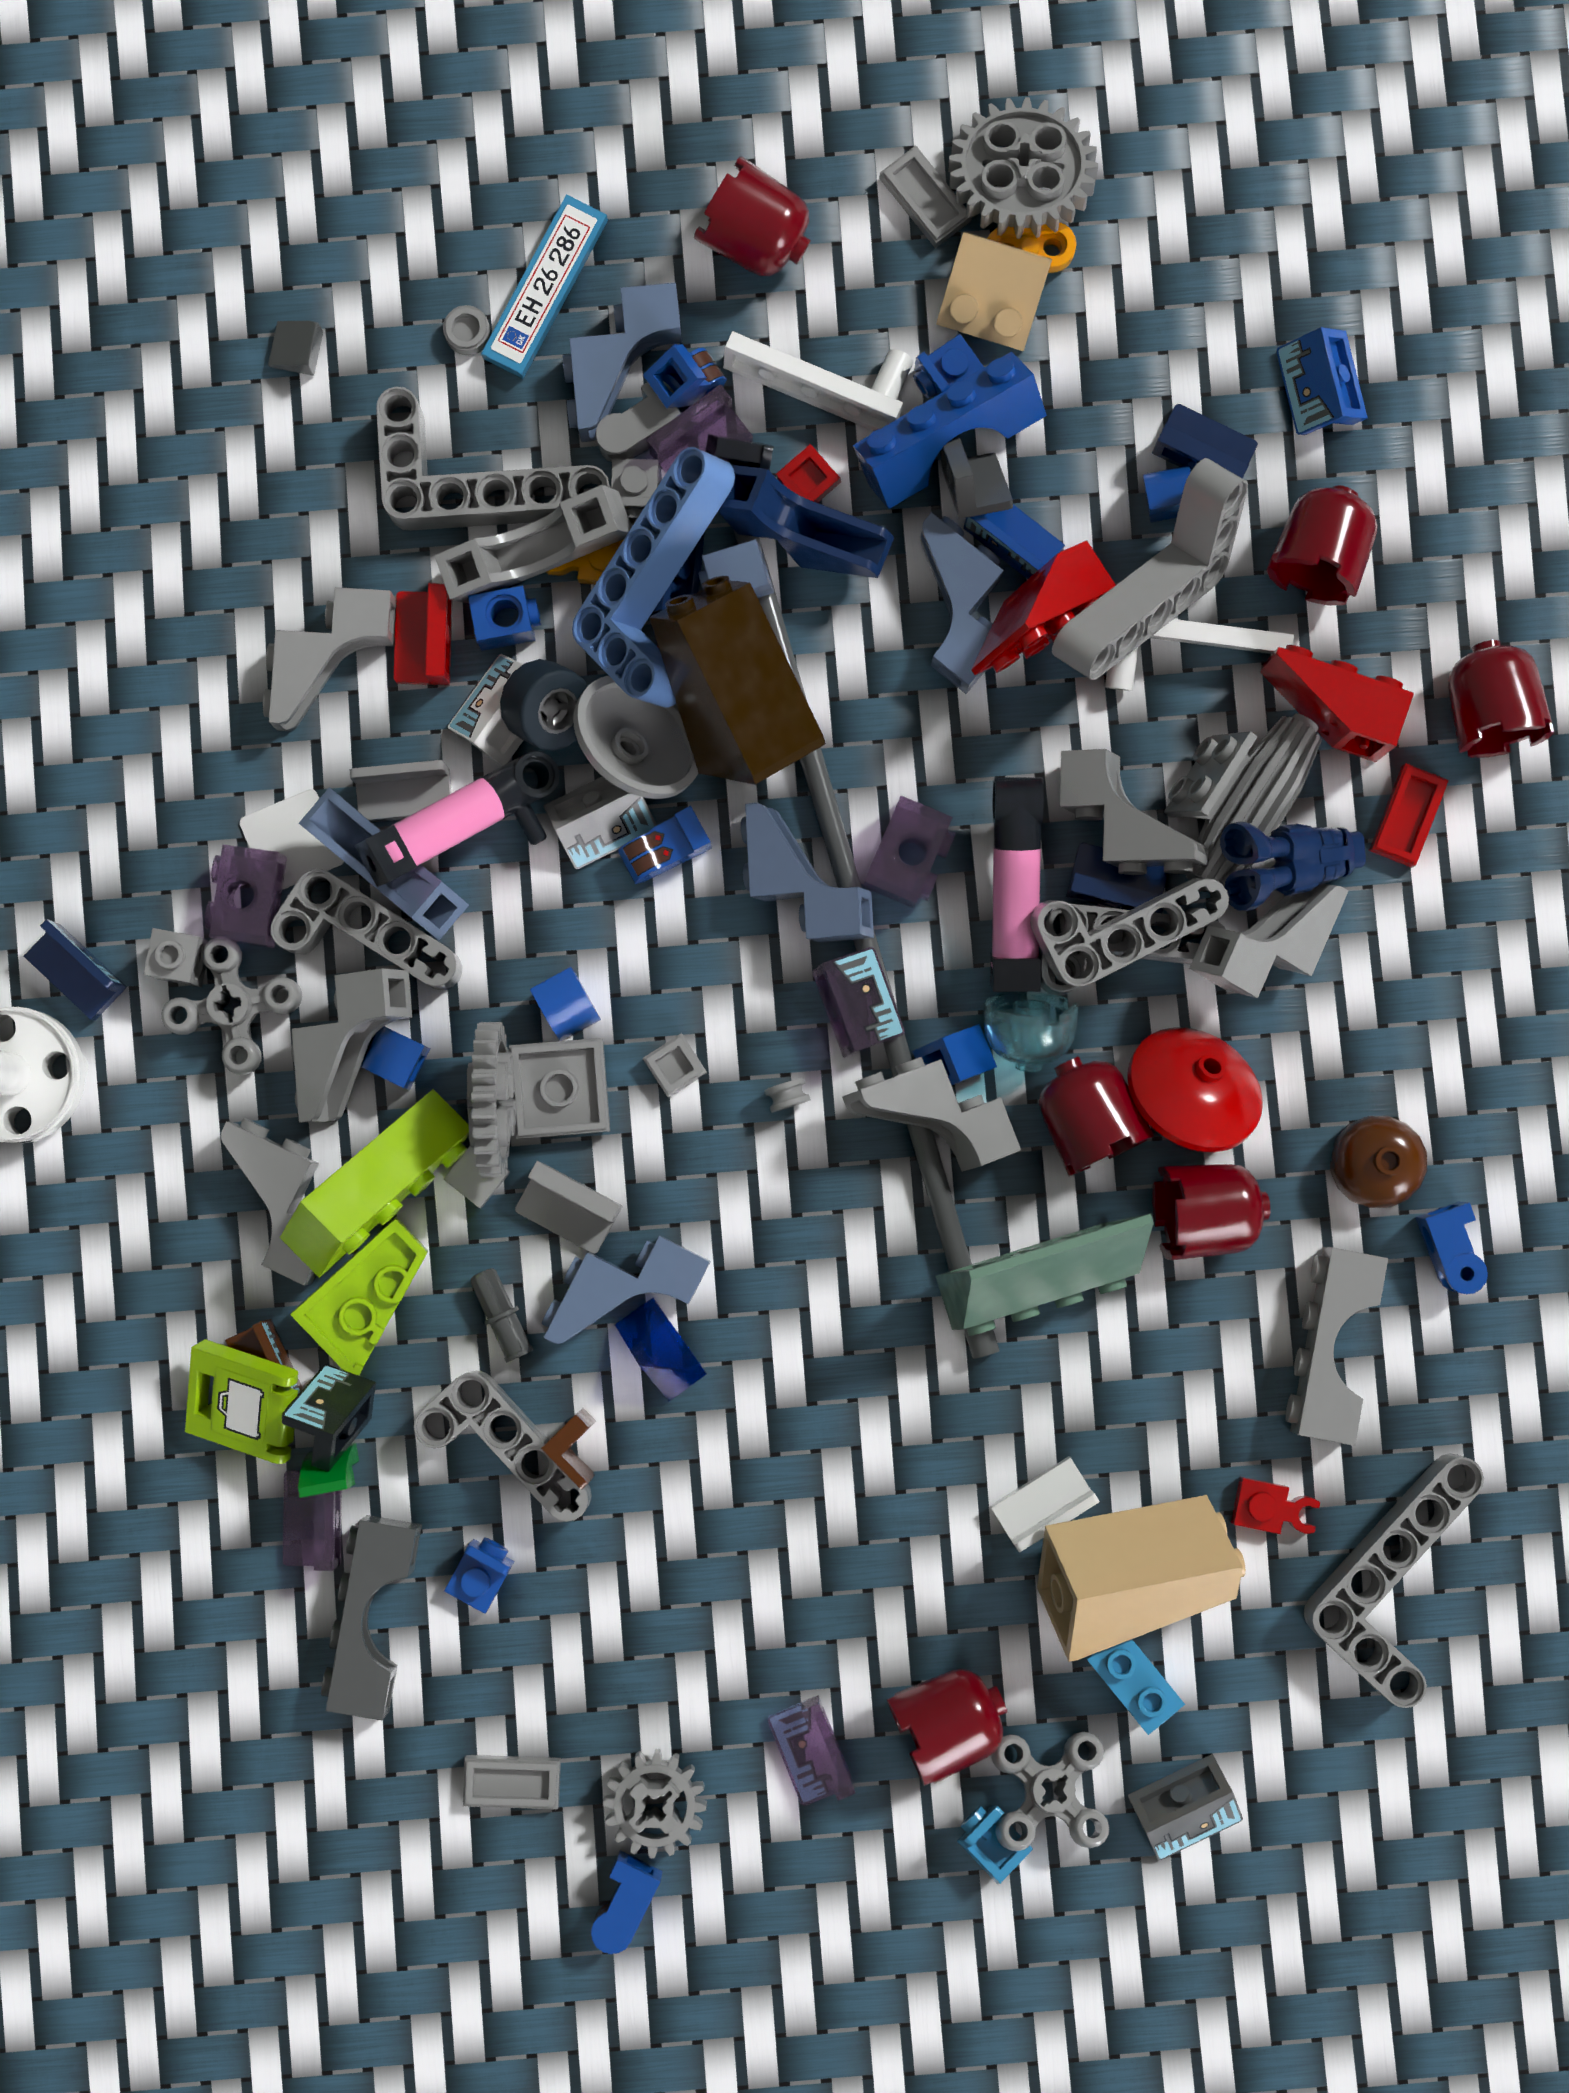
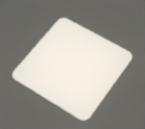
[240,789,344,893]

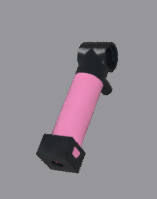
[354,751,560,887]
[990,777,1044,992]

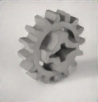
[603,1749,707,1858]

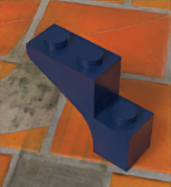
[718,465,894,578]

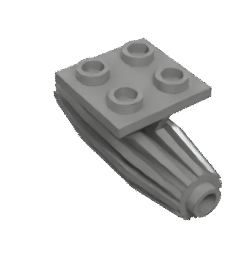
[1164,713,1322,886]

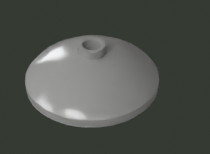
[573,675,698,799]

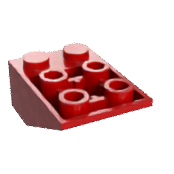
[971,540,1116,675]
[1260,645,1414,762]

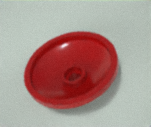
[1127,1027,1263,1152]

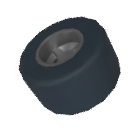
[500,659,588,751]

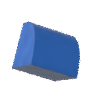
[1143,465,1191,523]
[530,967,601,1041]
[912,1024,997,1086]
[360,1026,430,1090]

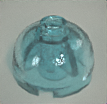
[984,992,1079,1072]

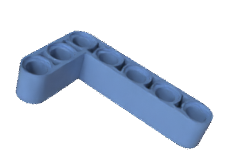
[572,447,735,708]

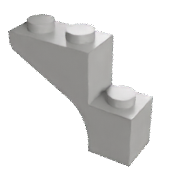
[263,587,396,731]
[1060,749,1208,875]
[1189,883,1348,998]
[291,968,412,1123]
[842,1057,1021,1172]
[221,1118,319,1285]

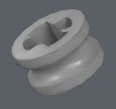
[764,1078,811,1113]

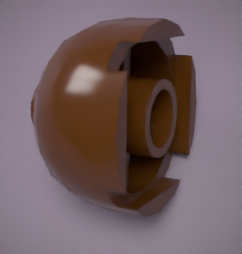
[1330,1116,1427,1208]

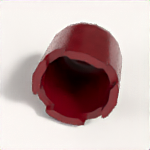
[694,156,811,276]
[1266,485,1378,606]
[1448,640,1554,758]
[1039,1057,1154,1176]
[1152,1164,1270,1260]
[887,1669,1008,1786]

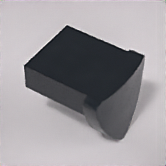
[705,434,774,471]

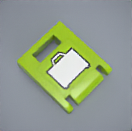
[185,1339,298,1464]

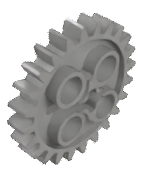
[948,97,1098,239]
[466,1022,516,1177]

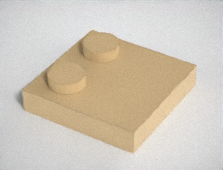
[936,232,1052,351]

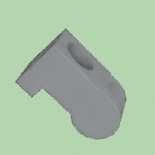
[596,382,683,462]

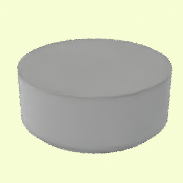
[443,305,491,355]

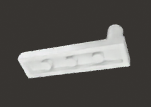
[723,331,913,431]
[1105,619,1294,691]

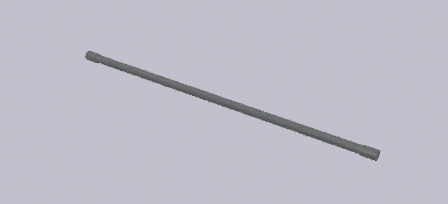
[729,461,1000,1359]

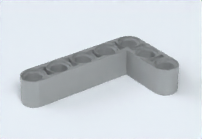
[376,386,610,531]
[1052,458,1248,680]
[1304,1453,1484,1708]

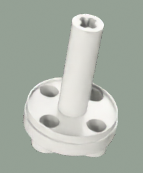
[0,1007,88,1143]

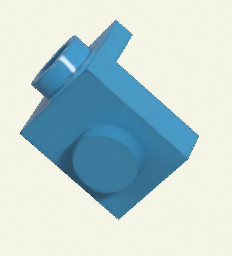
[957,1805,1033,1884]

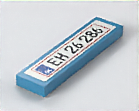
[481,194,608,379]

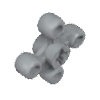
[161,937,302,1075]
[991,1732,1109,1851]

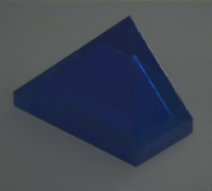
[615,1297,707,1401]

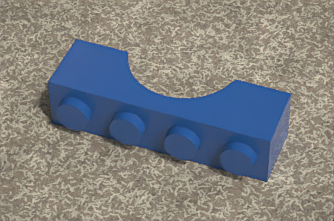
[853,351,1047,509]

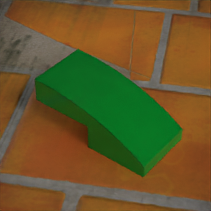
[298,1443,359,1498]

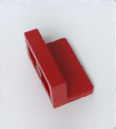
[394,583,453,685]

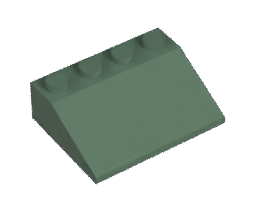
[936,1214,1154,1336]

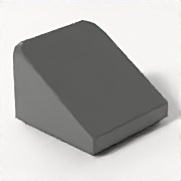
[268,321,323,376]

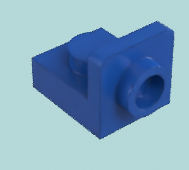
[913,334,984,398]
[444,1537,515,1614]

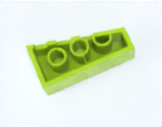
[279,1089,469,1278]

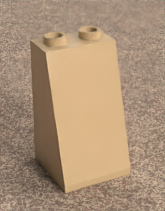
[1037,1495,1246,1662]

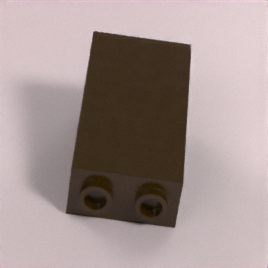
[649,576,826,785]

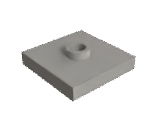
[509,1038,611,1139]

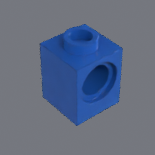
[468,585,541,651]

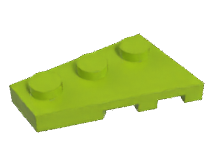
[290,1217,428,1376]

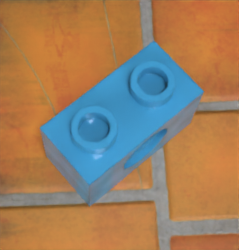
[1085,1639,1185,1735]

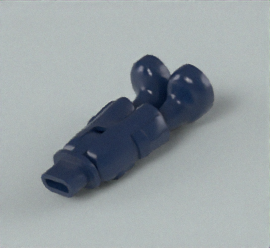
[1220,821,1366,911]

